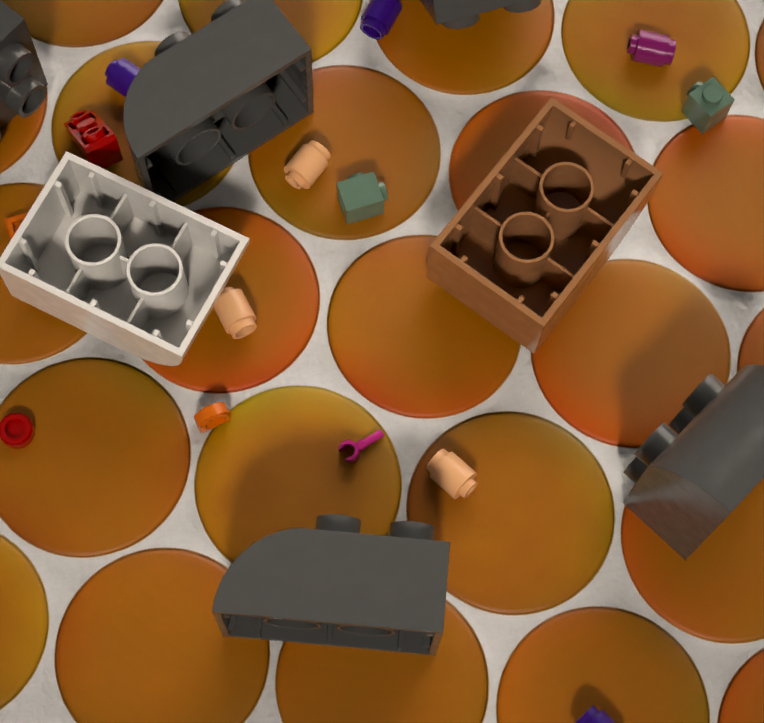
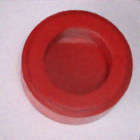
[0,413,35,449]

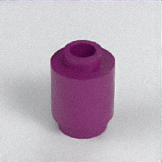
[627,29,676,67]

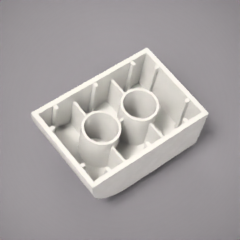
[0,151,250,366]

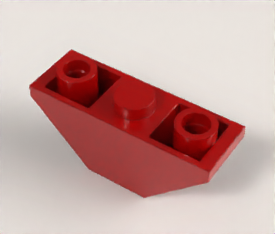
[64,110,123,169]

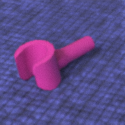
[338,429,384,463]

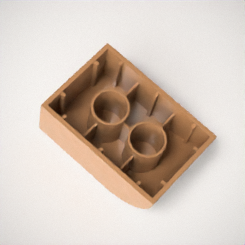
[426,97,663,354]

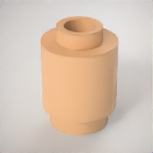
[284,140,331,189]
[213,287,257,339]
[426,448,478,499]

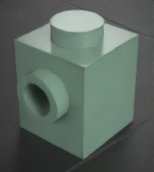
[682,77,735,135]
[336,172,388,225]

